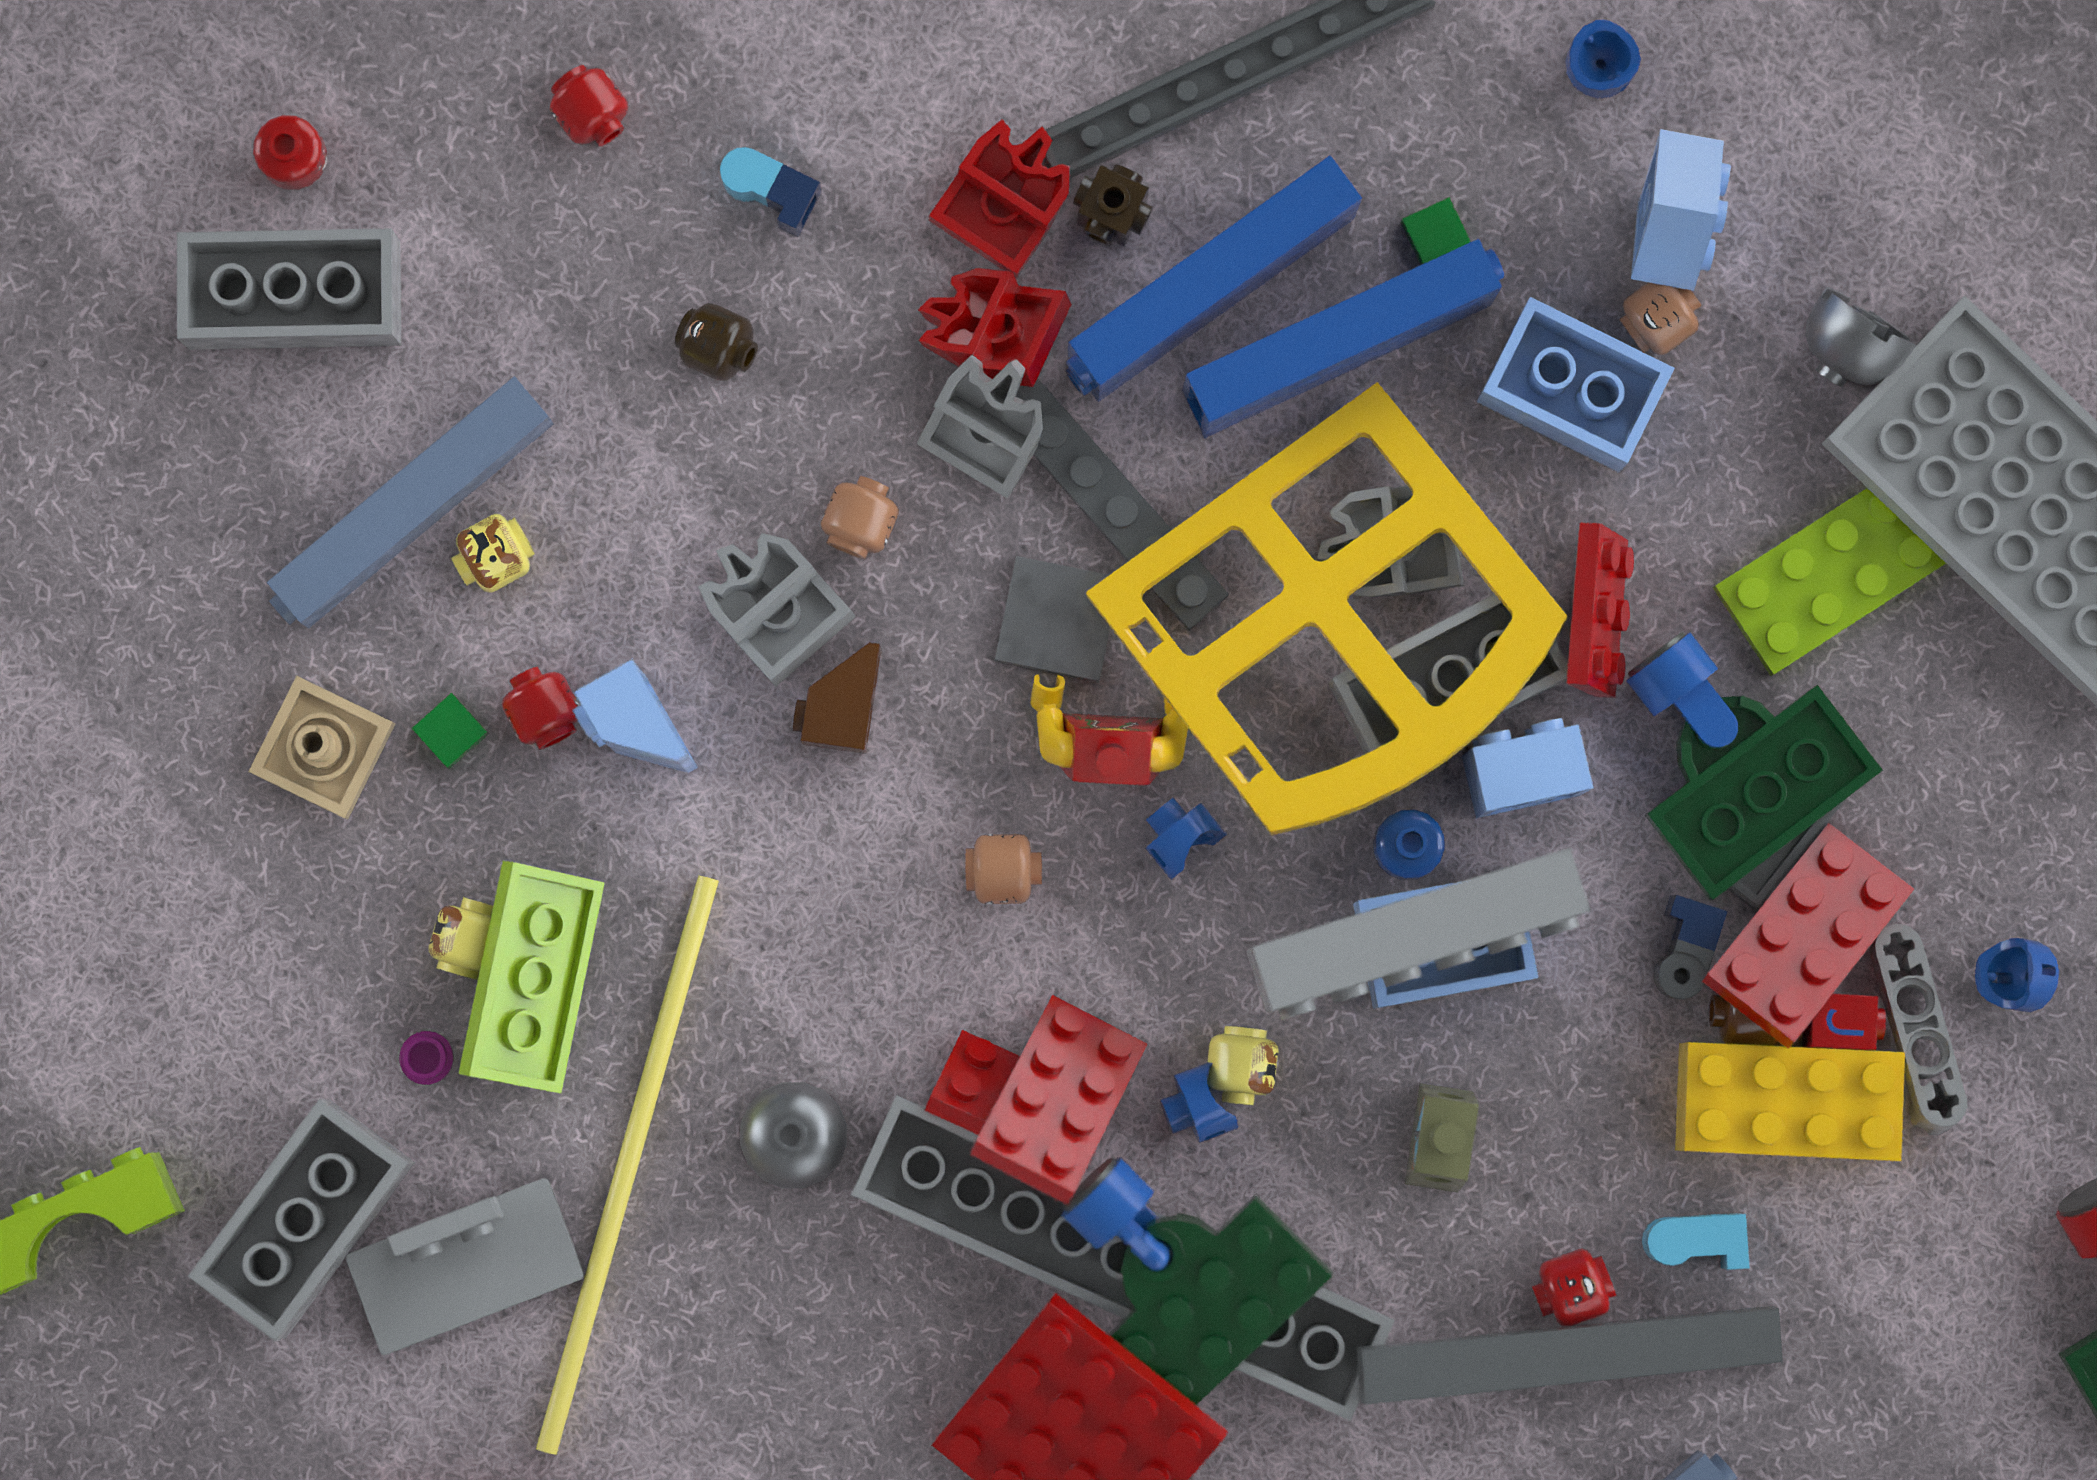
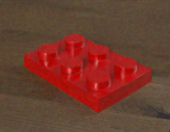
[1566,523,1634,698]
[924,1030,1020,1135]

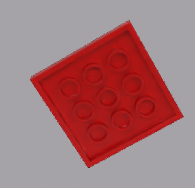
[931,1293,1228,1480]

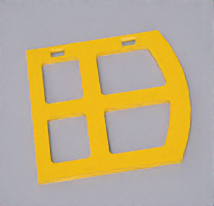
[1085,382,1567,835]

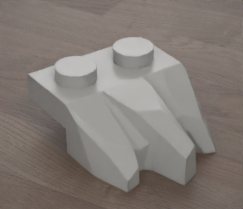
[916,355,1043,498]
[1317,486,1464,597]
[698,533,856,687]

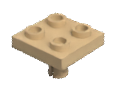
[249,676,395,820]

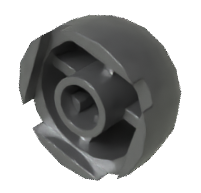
[1805,287,1916,387]
[740,1082,847,1188]

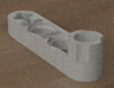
[1870,924,1967,1135]

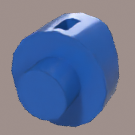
[1565,20,1641,99]
[1145,797,1227,880]
[1975,938,2059,1012]
[1160,1062,1238,1143]

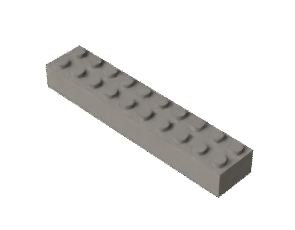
[851,1095,1395,1421]

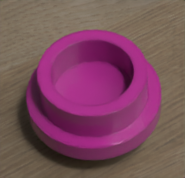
[399,1031,454,1085]

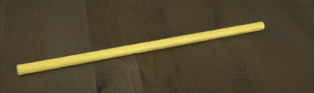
[536,875,719,1455]

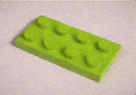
[1713,488,1946,676]
[458,861,605,1094]

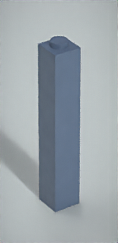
[266,376,554,629]

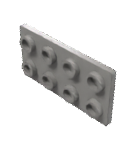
[346,1178,584,1355]

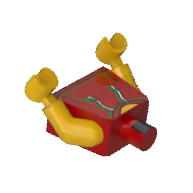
[1030,674,1188,785]

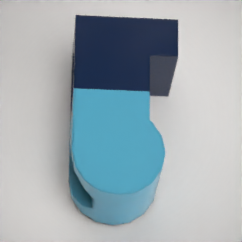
[720,147,822,237]

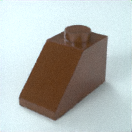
[793,642,882,754]

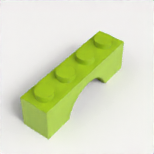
[0,1147,185,1295]

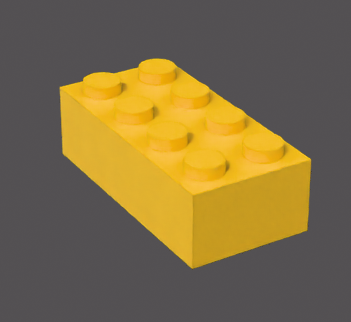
[1675,1042,1905,1161]

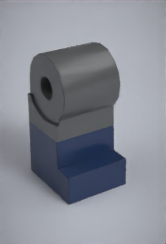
[1653,895,1728,999]

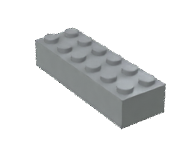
[1247,848,1590,1020]

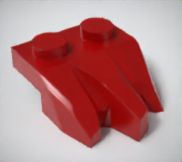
[928,119,1070,279]
[918,268,1072,387]

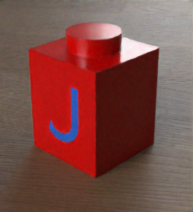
[1803,994,1886,1051]

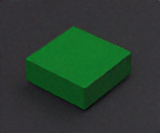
[1400,197,1471,265]
[412,693,489,769]

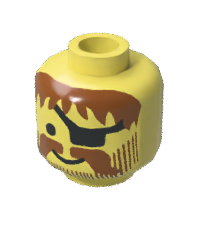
[451,514,535,593]
[429,897,493,980]
[1207,1026,1278,1105]

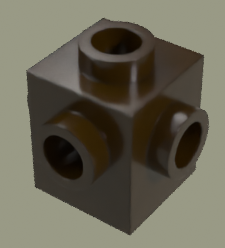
[1072,165,1153,247]

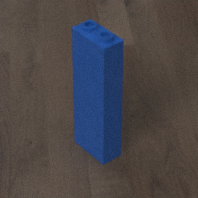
[1065,155,1362,402]
[1182,239,1505,438]

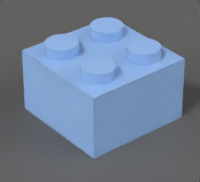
[1631,129,1731,291]
[1462,718,1593,818]

